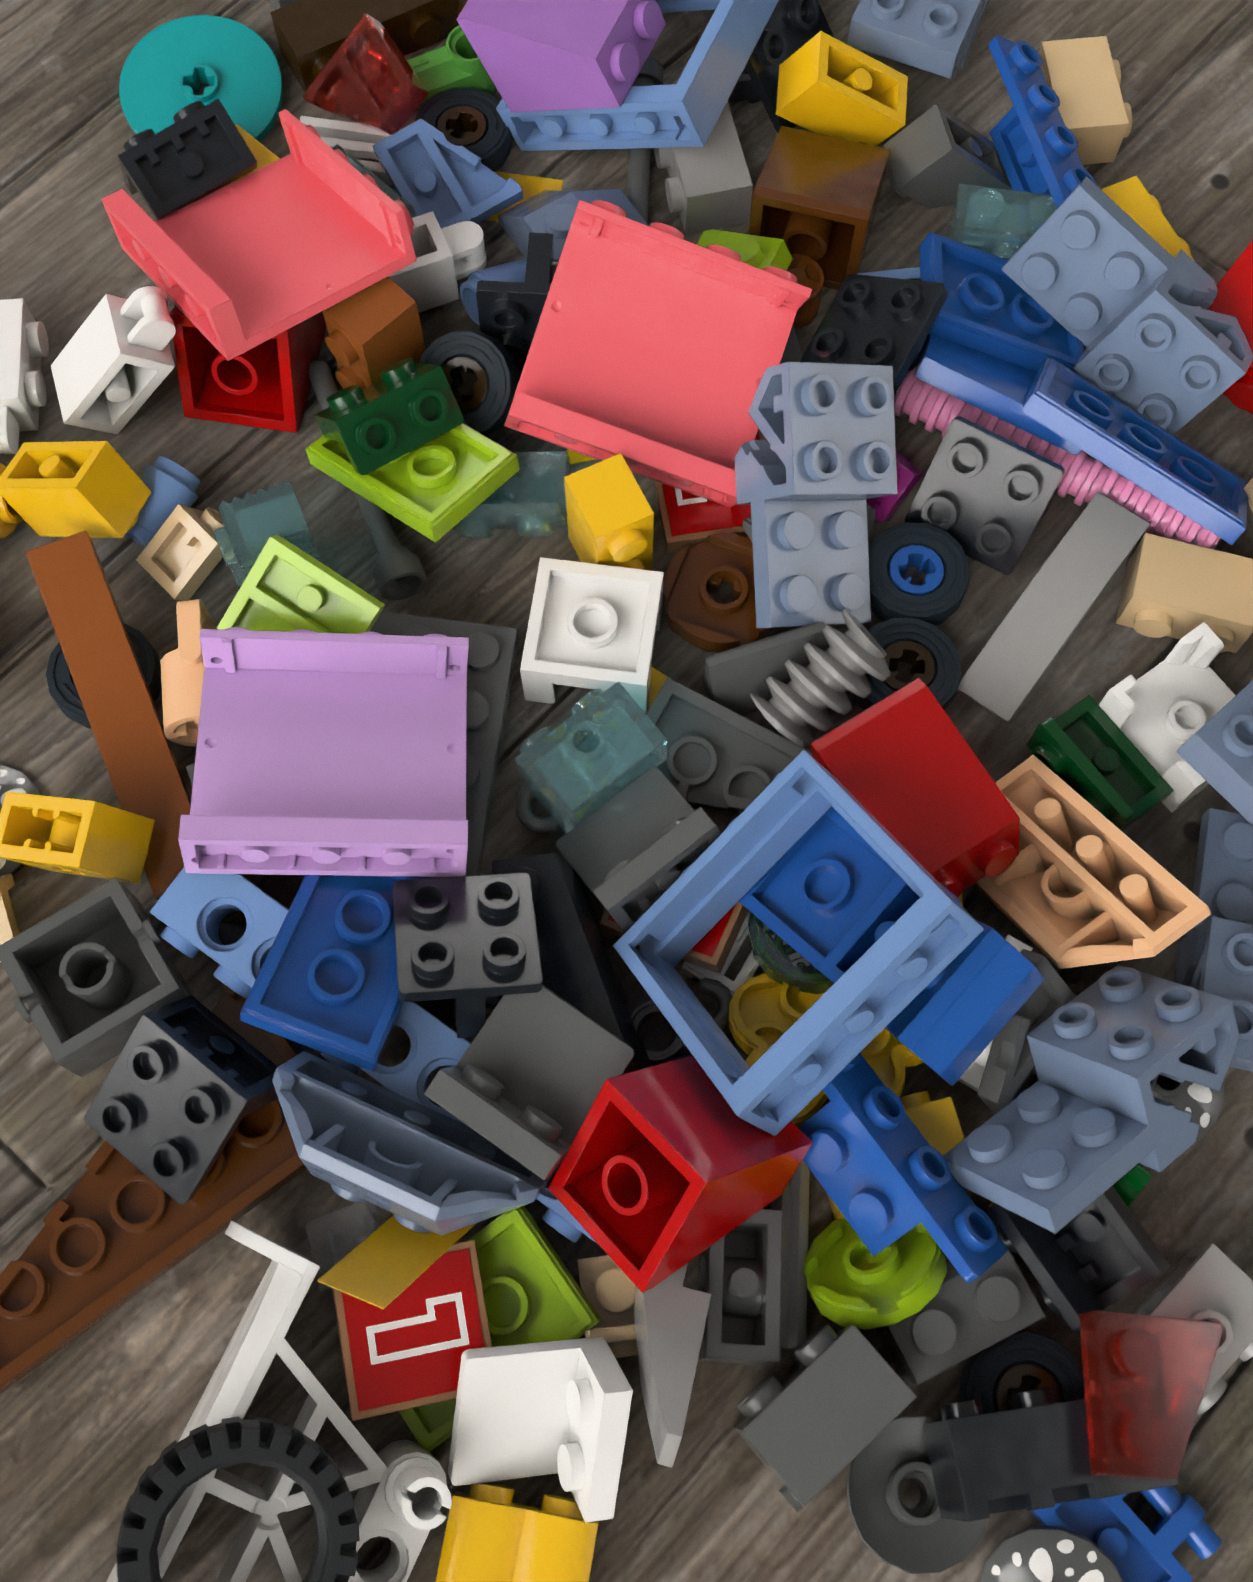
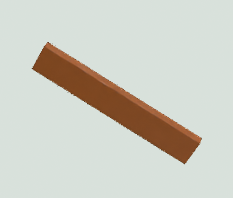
[26,530,191,900]

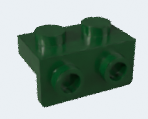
[314,358,464,475]
[1026,695,1174,831]

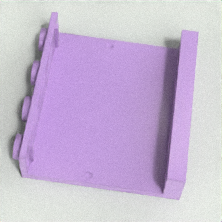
[178,627,469,877]

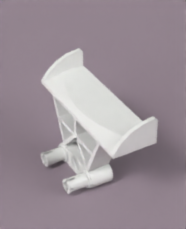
[106,1220,452,1582]

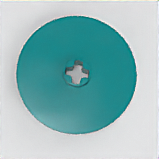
[119,15,284,142]

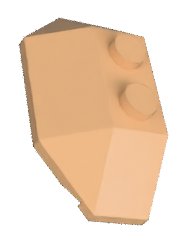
[976,755,1211,969]

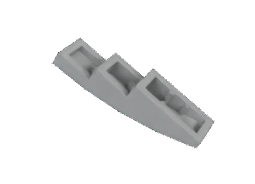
[957,492,1150,723]
[634,1263,712,1468]

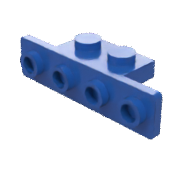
[988,35,1097,220]
[798,1052,1007,1283]

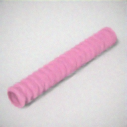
[894,366,1221,549]

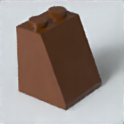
[749,126,890,290]

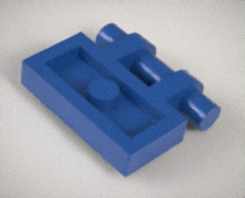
[1029,1486,1222,1582]

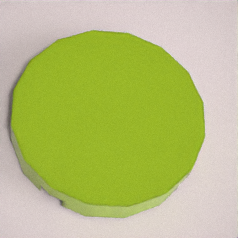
[804,1218,947,1329]

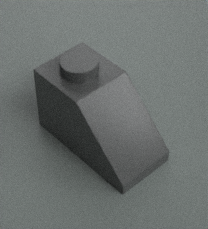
[883,103,1012,209]

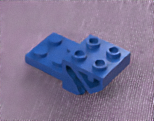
[738,806,1045,1086]

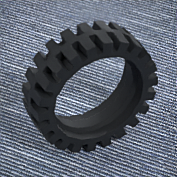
[116,1416,360,1582]

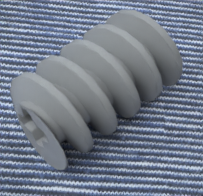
[750,609,891,748]

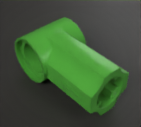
[390,25,498,113]

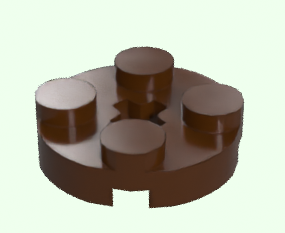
[663,533,775,653]

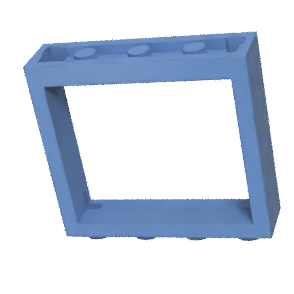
[496,0,779,151]
[613,749,984,1136]

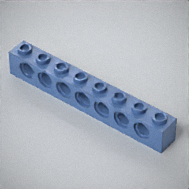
[150,867,595,1243]

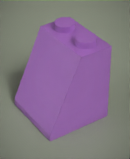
[456,0,666,112]

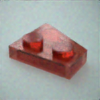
[303,13,429,135]
[1079,1310,1222,1480]

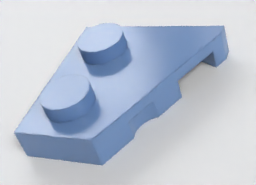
[373,119,523,228]

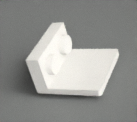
[448,1336,633,1523]

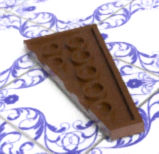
[0,986,307,1394]

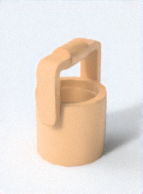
[160,599,217,747]

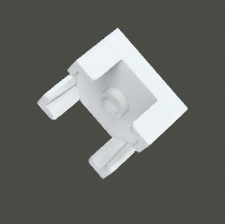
[520,557,664,716]
[1099,622,1236,813]

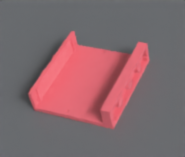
[101,109,417,361]
[504,200,812,508]

